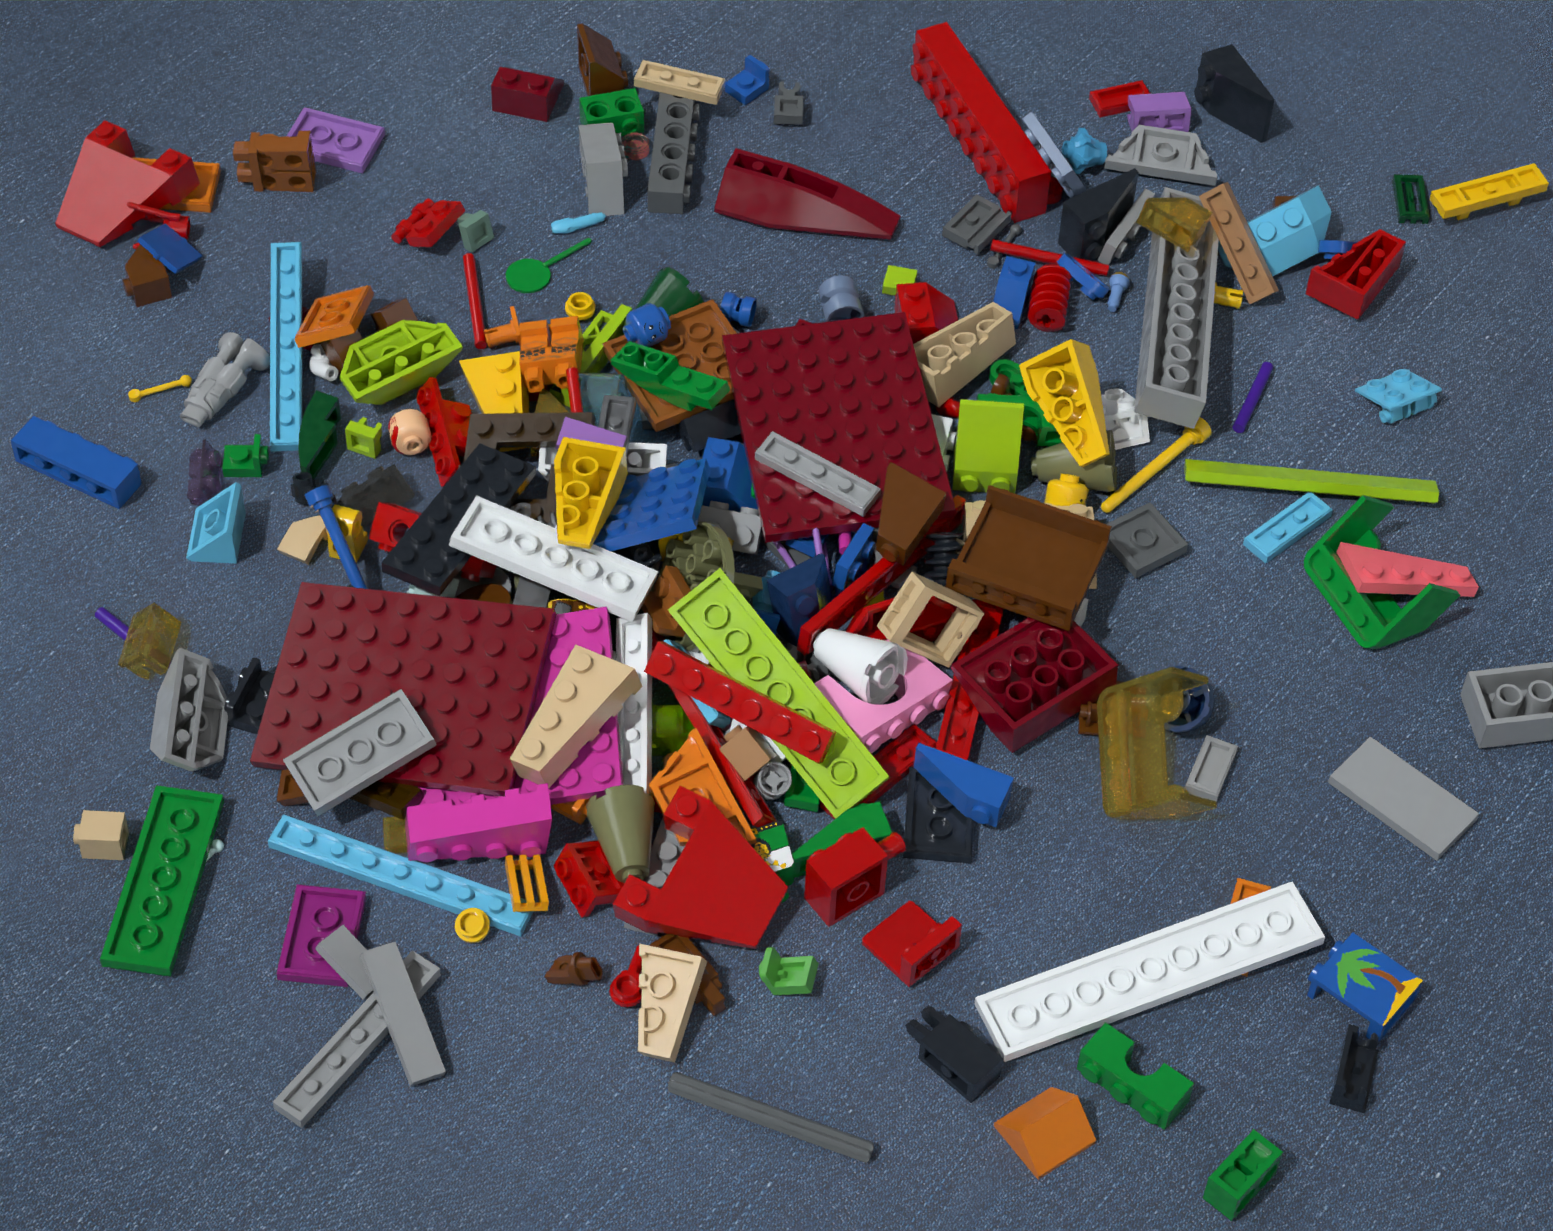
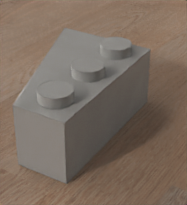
[578,123,628,216]

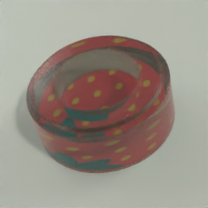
[621,133,650,160]

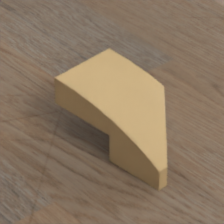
[277,515,328,565]

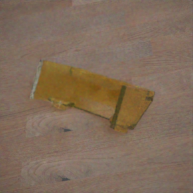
[1097,667,1217,820]

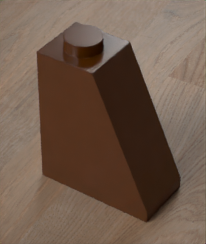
[876,462,946,566]

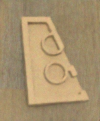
[638,944,707,1063]

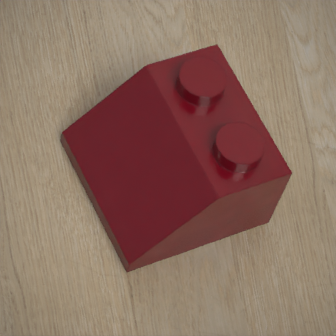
[491,66,564,122]

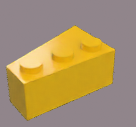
[459,351,530,452]

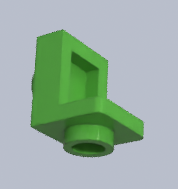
[759,947,819,995]

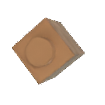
[719,725,777,780]

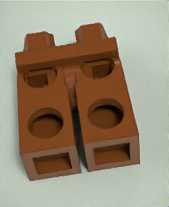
[233,130,317,192]

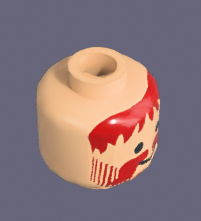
[388,409,431,456]

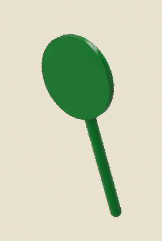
[506,238,592,293]

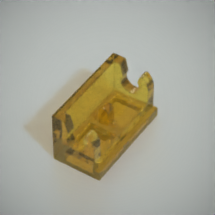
[118,602,182,679]

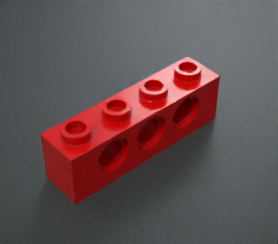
[368,502,497,582]

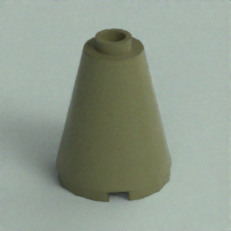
[1031,430,1117,492]
[586,785,655,883]

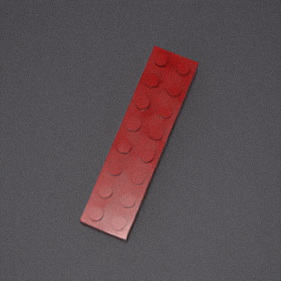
[911,22,1051,223]

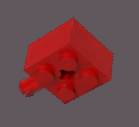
[804,827,906,927]

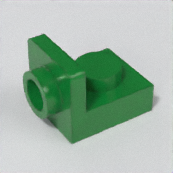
[222,434,269,477]

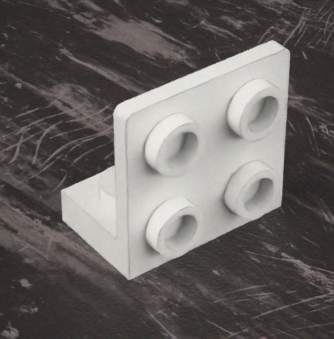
[1101,389,1150,450]

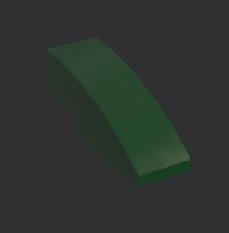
[298,390,341,479]

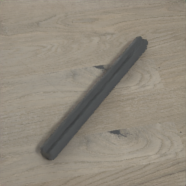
[668,1072,874,1163]

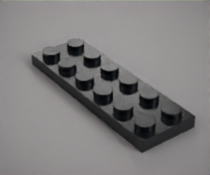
[382,443,536,596]

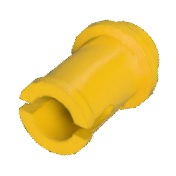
[1214,282,1243,309]

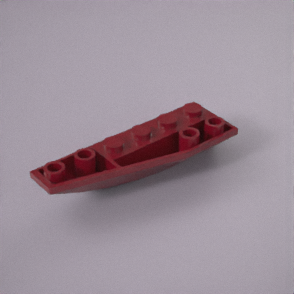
[714,148,901,240]

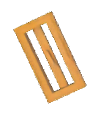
[505,854,549,912]

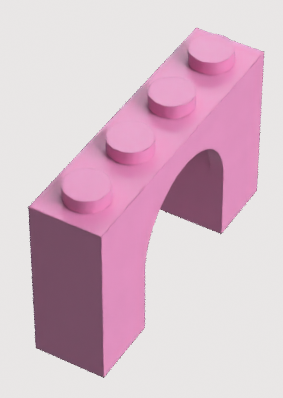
[814,639,953,753]

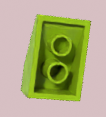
[952,399,1024,493]

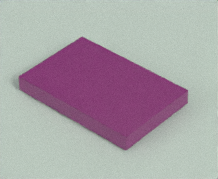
[276,884,367,987]

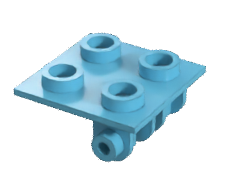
[1355,369,1442,424]

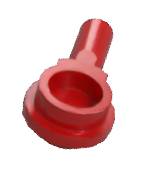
[609,945,642,1007]

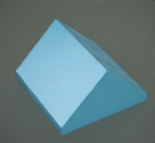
[186,482,246,564]

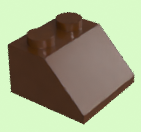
[577,23,628,96]

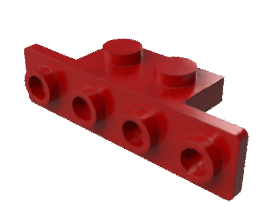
[417,377,472,487]

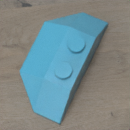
[1218,185,1332,276]

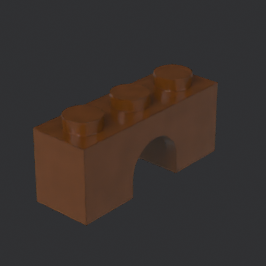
[320,298,418,375]

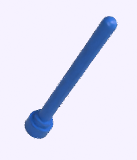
[304,485,368,589]

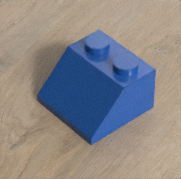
[702,437,758,512]

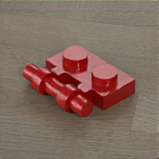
[391,198,465,247]

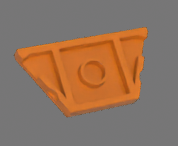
[649,728,756,846]

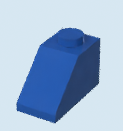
[993,256,1036,329]

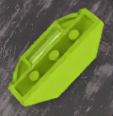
[340,320,463,405]

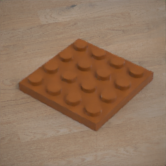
[602,299,736,432]

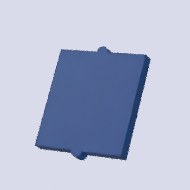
[137,223,203,274]

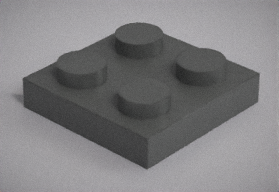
[1107,502,1188,578]

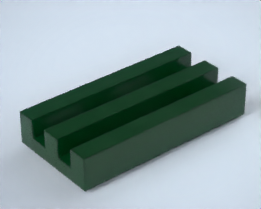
[1392,174,1429,224]

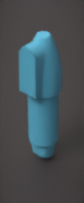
[551,212,606,234]

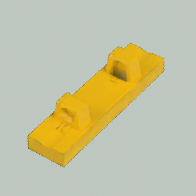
[1430,163,1549,220]

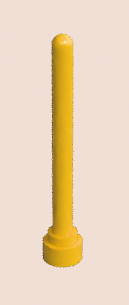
[1101,417,1212,513]

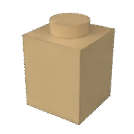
[73,810,129,860]

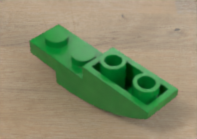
[610,341,730,412]

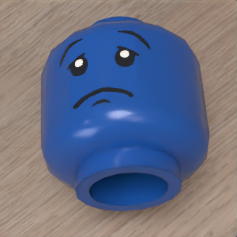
[623,303,671,347]

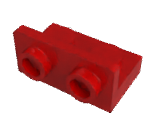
[554,841,624,918]

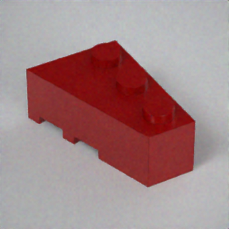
[1305,229,1406,320]

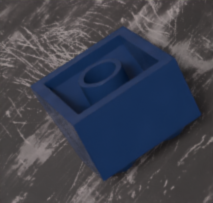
[767,553,833,646]

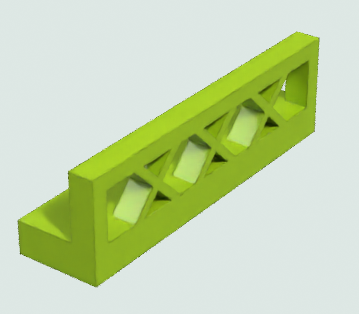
[549,304,632,407]

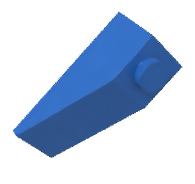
[914,743,1014,827]

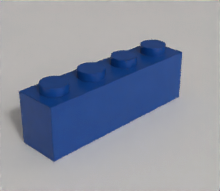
[11,416,142,510]

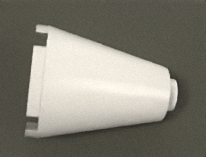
[813,628,908,705]

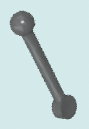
[987,224,1021,269]

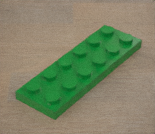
[100,785,224,976]

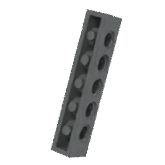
[647,71,700,214]

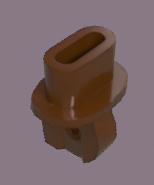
[544,952,603,986]

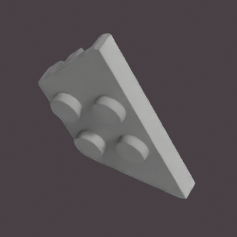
[1104,125,1217,186]

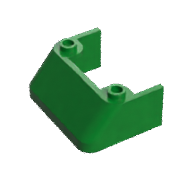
[1304,495,1461,650]

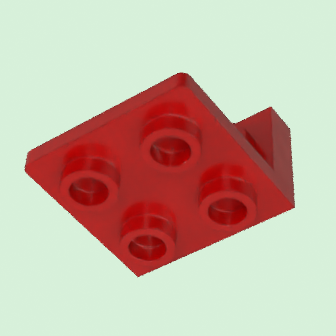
[862,900,962,987]

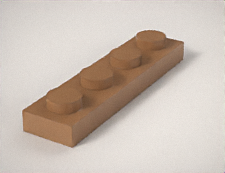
[1199,182,1279,305]

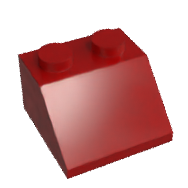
[894,282,958,344]

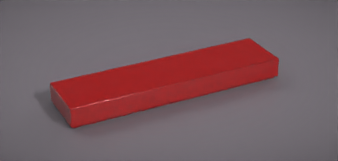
[819,724,937,819]

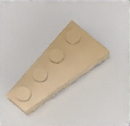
[913,302,1016,407]
[510,645,643,788]

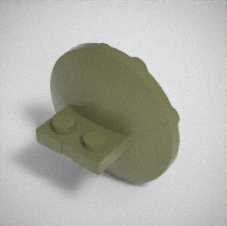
[652,522,763,652]

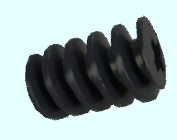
[924,532,966,595]

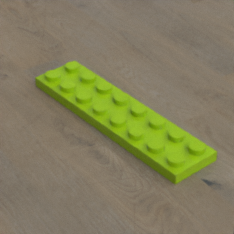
[668,568,890,819]

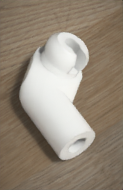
[309,344,338,381]

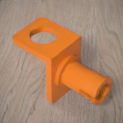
[484,306,552,349]

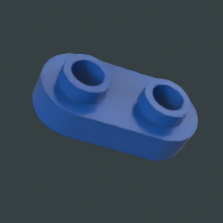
[1318,240,1357,259]
[1057,252,1110,300]

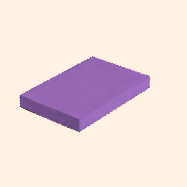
[287,107,385,174]

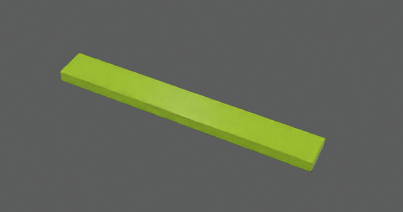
[1184,459,1439,503]

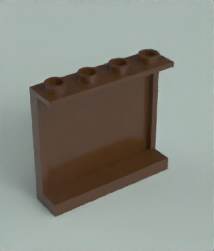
[946,485,1112,631]

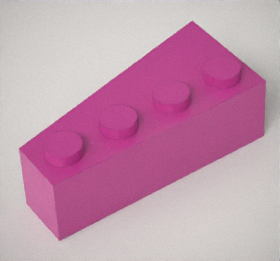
[405,783,552,862]

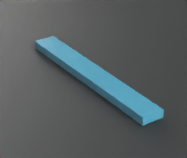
[270,242,302,452]
[268,814,534,937]

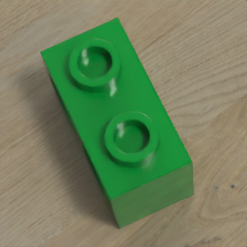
[579,88,644,136]
[1203,1129,1283,1221]

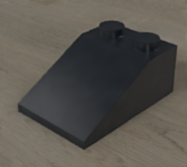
[1194,44,1275,143]
[1058,168,1139,260]

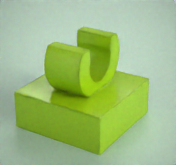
[345,417,383,459]

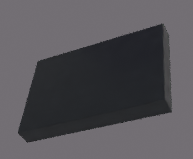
[903,767,974,864]

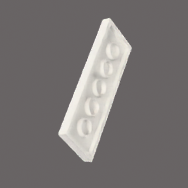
[449,495,658,622]

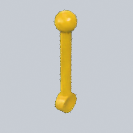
[128,375,192,402]

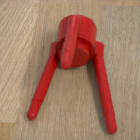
[127,202,190,249]

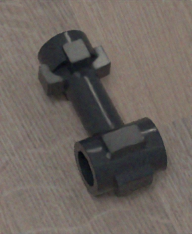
[291,472,337,508]

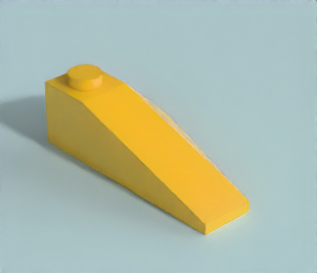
[1019,339,1110,467]
[554,437,628,549]

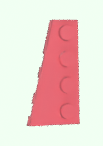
[1337,542,1479,597]

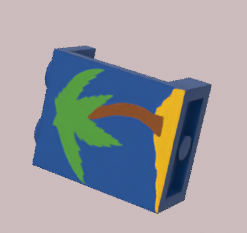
[1307,932,1423,1043]

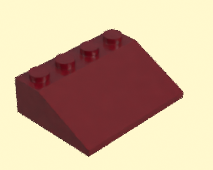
[951,617,1118,753]

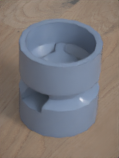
[818,275,865,322]

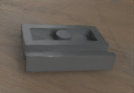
[942,194,1012,255]

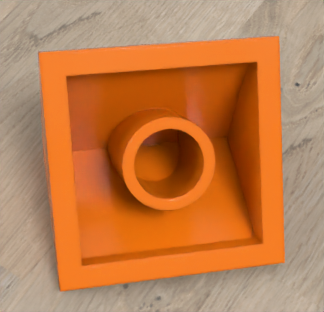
[994,1087,1096,1180]

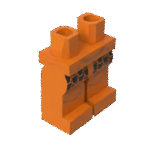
[519,316,584,393]

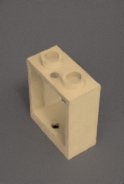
[877,572,984,668]

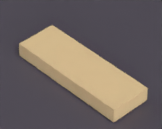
[634,60,725,105]

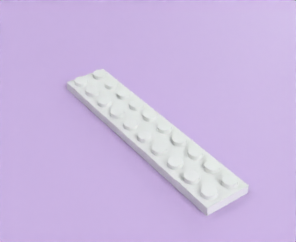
[975,881,1325,1062]

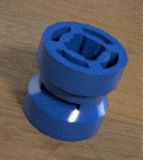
[720,292,757,327]

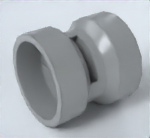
[753,762,792,801]

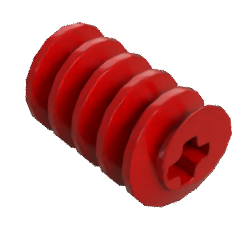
[1028,264,1072,332]

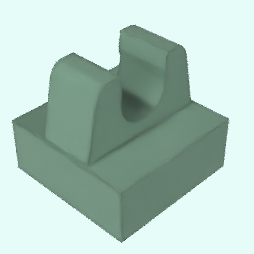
[457,210,494,252]

